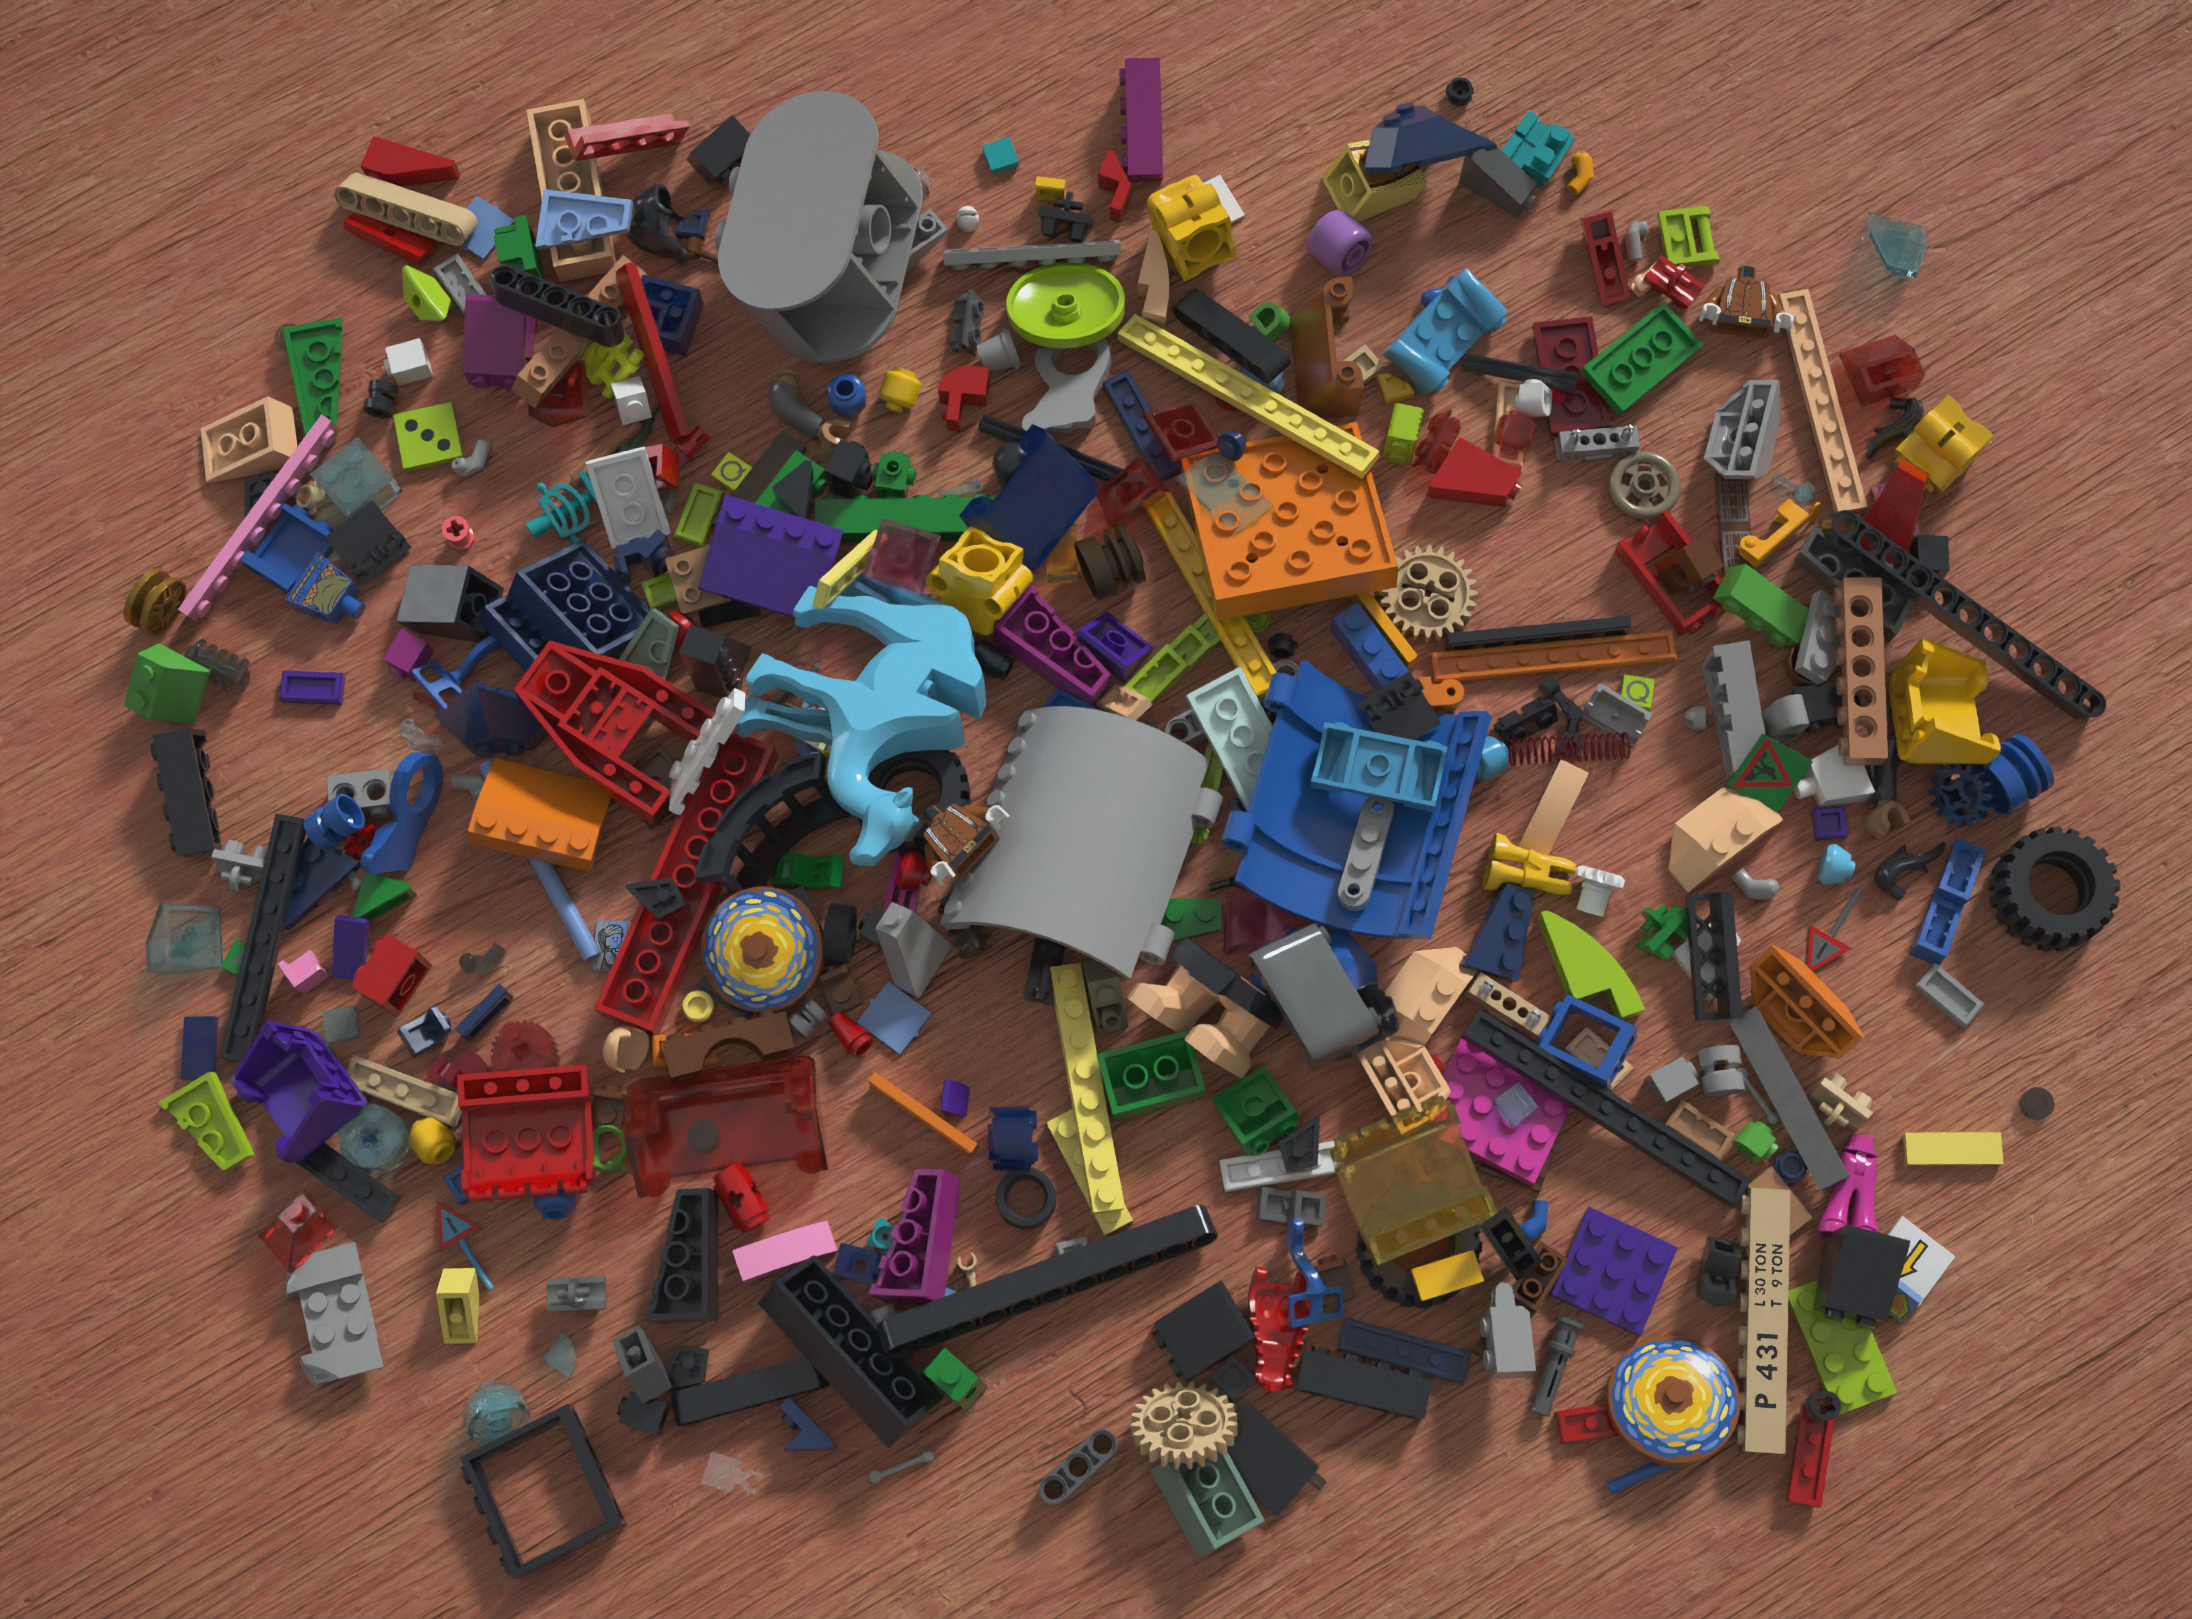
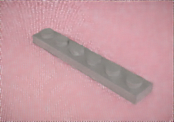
[944,240,1121,270]

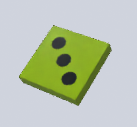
[393,402,464,472]

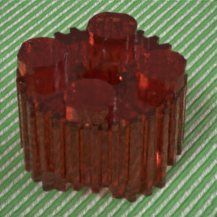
[490,1020,561,1072]

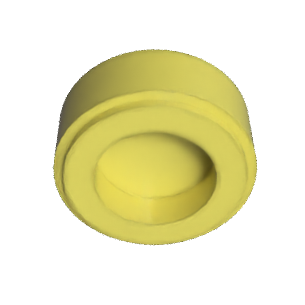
[682,990,715,1023]

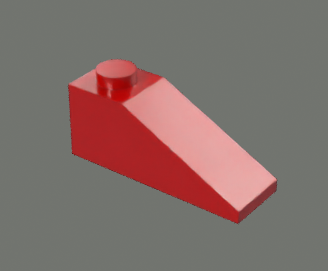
[360,136,461,187]
[1580,210,1631,306]

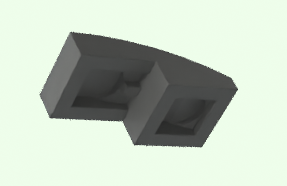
[1256,1187,1327,1227]

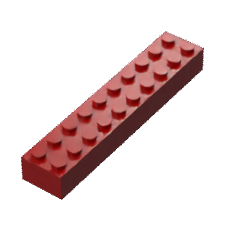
[594,731,779,1035]

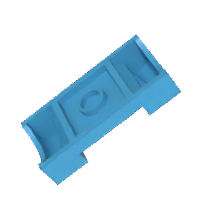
[1382,268,1508,396]
[1311,722,1448,813]

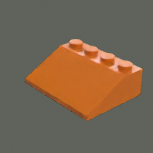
[468,758,612,873]

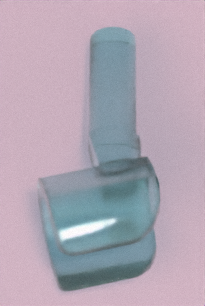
[1773,473,1815,503]

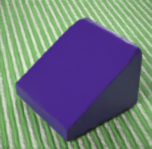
[941,1079,970,1118]

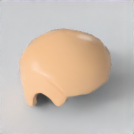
[602,1025,649,1073]

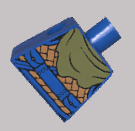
[285,552,365,624]

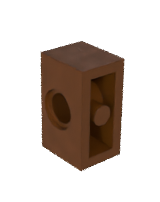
[1654,534,1724,596]

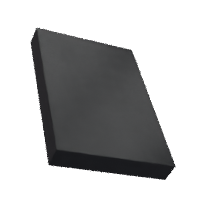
[1227,1400,1320,1517]

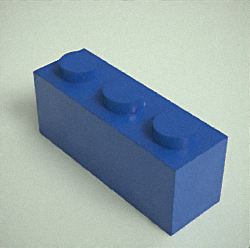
[1330,602,1409,692]

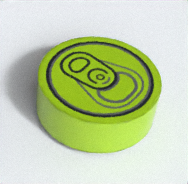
[1244,611,1270,635]

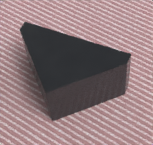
[772,461,814,520]

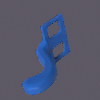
[411,635,503,709]
[1287,1218,1344,1328]

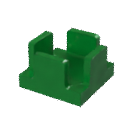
[494,215,545,280]

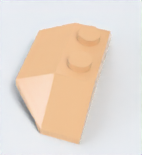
[1668,787,1783,894]
[1385,947,1478,1046]
[1357,1037,1451,1137]

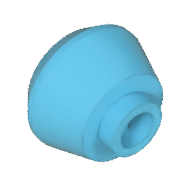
[1817,844,1856,885]

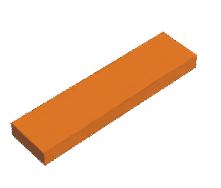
[868,1072,979,1158]

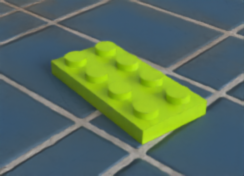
[1788,1280,1897,1415]

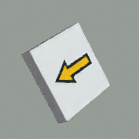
[1887,1216,1955,1307]

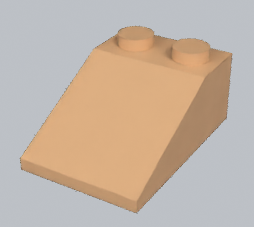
[201,396,297,483]

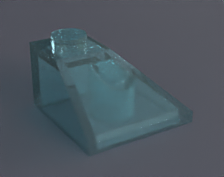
[1867,212,1928,279]
[146,903,223,974]

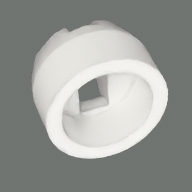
[956,206,979,232]

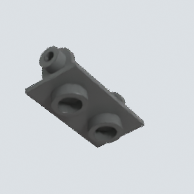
[949,289,985,356]

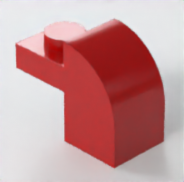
[938,366,990,432]

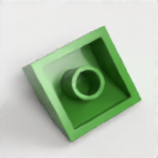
[124,643,210,724]

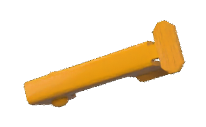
[1739,499,1821,567]

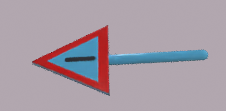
[437,1201,493,1291]

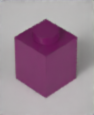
[382,629,434,682]

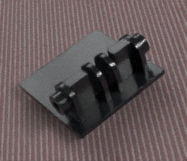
[325,501,412,585]
[1358,671,1441,740]

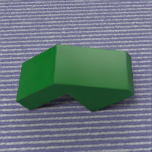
[772,852,844,891]

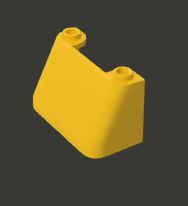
[1889,638,2001,764]

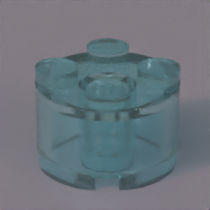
[337,1104,410,1173]

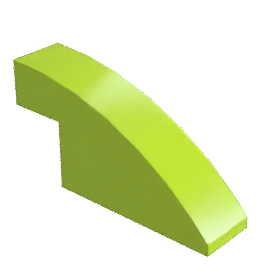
[1537,910,1645,1021]

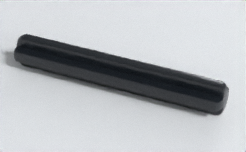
[1462,354,1579,391]

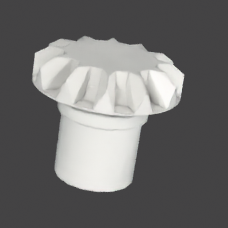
[1575,865,1625,917]

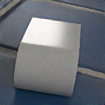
[1763,694,1810,742]

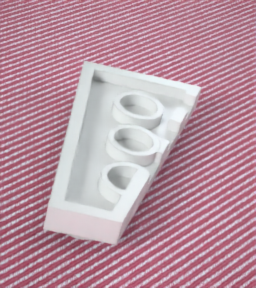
[669,688,745,816]

